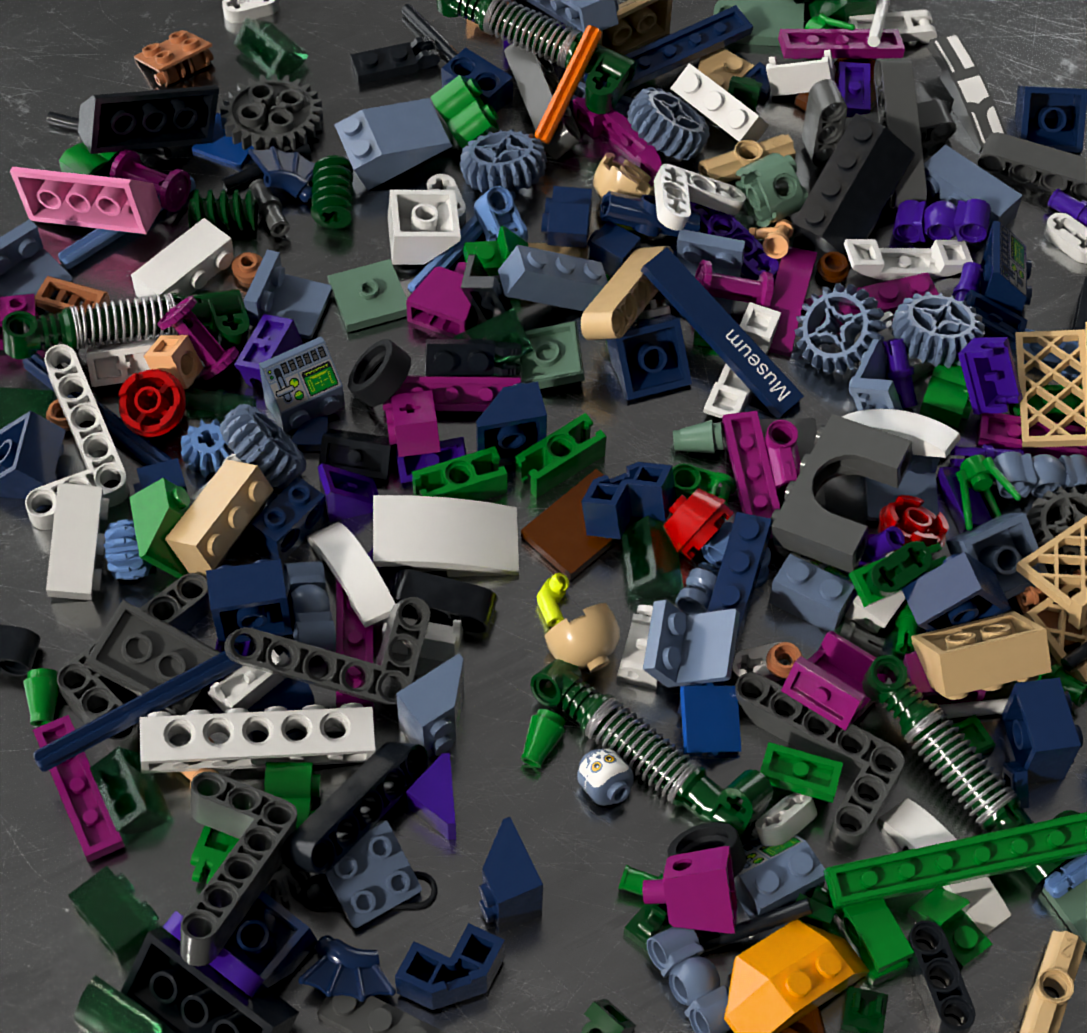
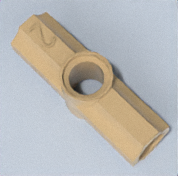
[698,134,796,183]
[1019,930,1086,1033]

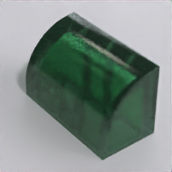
[233,18,308,78]
[453,308,534,362]
[622,516,683,598]
[90,746,173,834]
[74,975,164,1033]

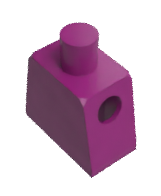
[406,262,476,339]
[642,846,738,934]

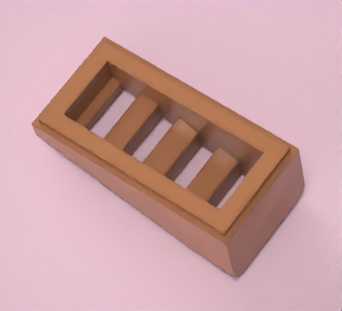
[35,276,111,314]

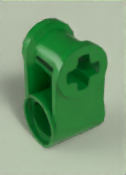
[673,463,737,519]

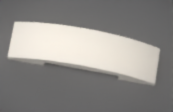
[844,239,973,281]
[703,302,781,419]
[842,409,960,458]
[306,522,395,628]
[877,798,1011,936]

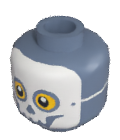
[577,748,634,806]

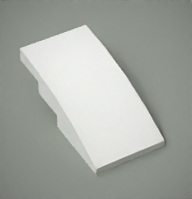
[373,495,519,577]

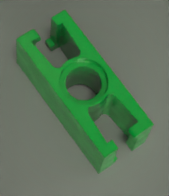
[515,413,607,499]
[412,446,507,501]
[828,897,914,983]

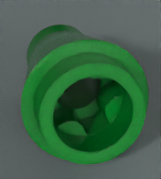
[23,668,60,727]
[520,709,566,768]

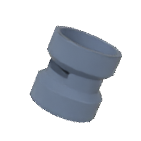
[675,568,717,615]

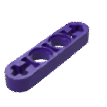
[690,201,779,282]

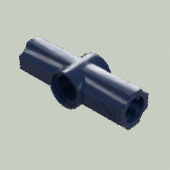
[600,191,701,237]

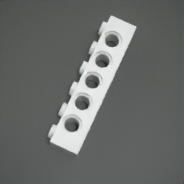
[140,703,375,774]

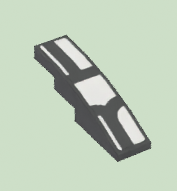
[928,32,1007,152]

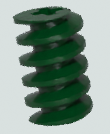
[311,155,354,229]
[188,189,258,231]

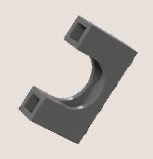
[771,414,912,573]

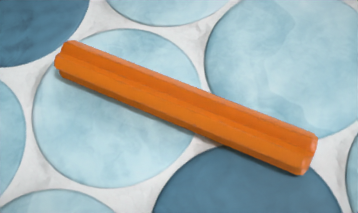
[534,25,602,144]

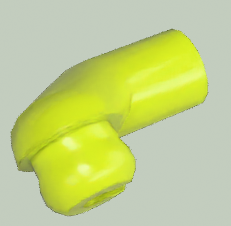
[537,573,570,627]

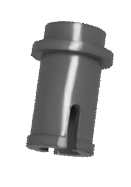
[839,622,886,658]

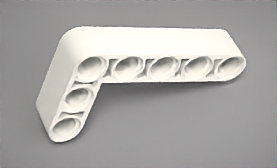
[25,344,129,530]

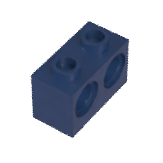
[441,48,513,113]
[250,476,328,563]

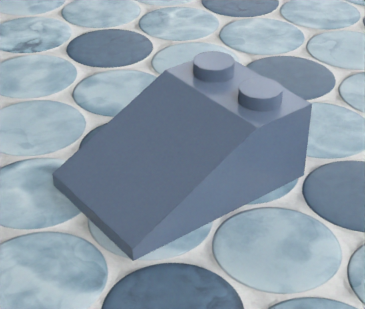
[334,98,452,191]

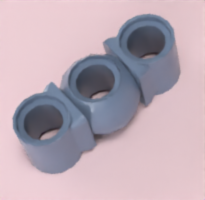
[993,451,1087,498]
[283,561,336,652]
[647,927,731,1033]

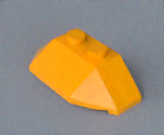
[724,919,870,1033]

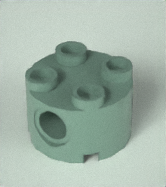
[736,153,808,228]

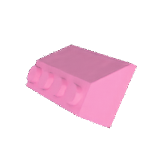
[10,167,161,234]

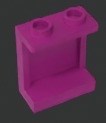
[781,631,889,731]

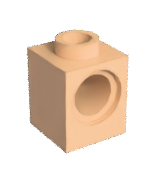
[144,335,204,389]

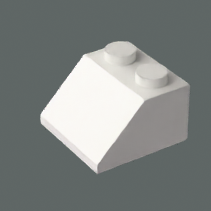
[388,190,461,265]

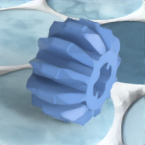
[181,418,235,479]
[104,519,152,580]

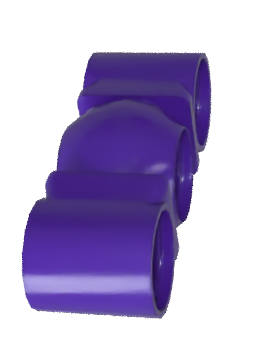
[893,199,992,244]

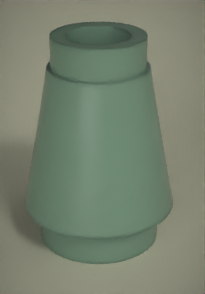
[673,420,724,454]

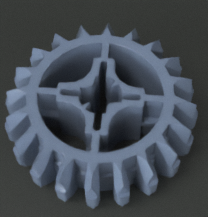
[627,87,710,160]
[460,129,547,194]
[794,283,887,375]
[891,292,985,368]
[220,404,307,489]

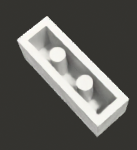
[670,63,769,142]
[131,218,235,301]
[46,483,110,600]

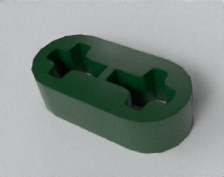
[866,541,932,597]

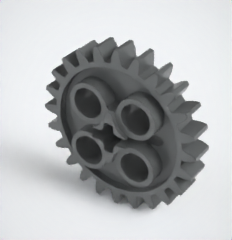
[220,74,323,152]

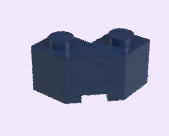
[541,186,592,248]
[581,462,677,539]
[395,923,505,1010]

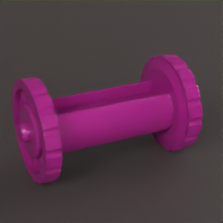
[110,149,191,212]
[695,260,774,308]
[157,296,239,381]

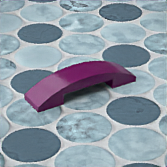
[573,97,662,187]
[768,247,818,357]

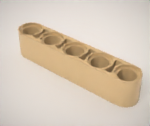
[581,246,673,340]

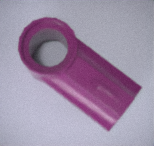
[764,420,801,495]

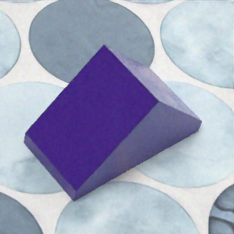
[318,463,379,523]
[406,753,456,840]

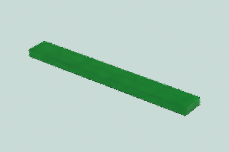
[823,812,1087,910]

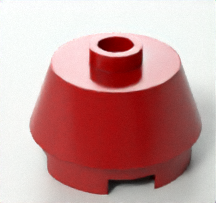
[118,369,186,437]
[663,488,734,560]
[878,495,949,555]

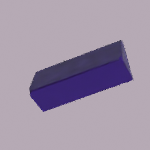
[394,437,467,484]
[936,467,992,534]

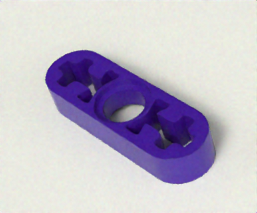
[163,910,265,997]

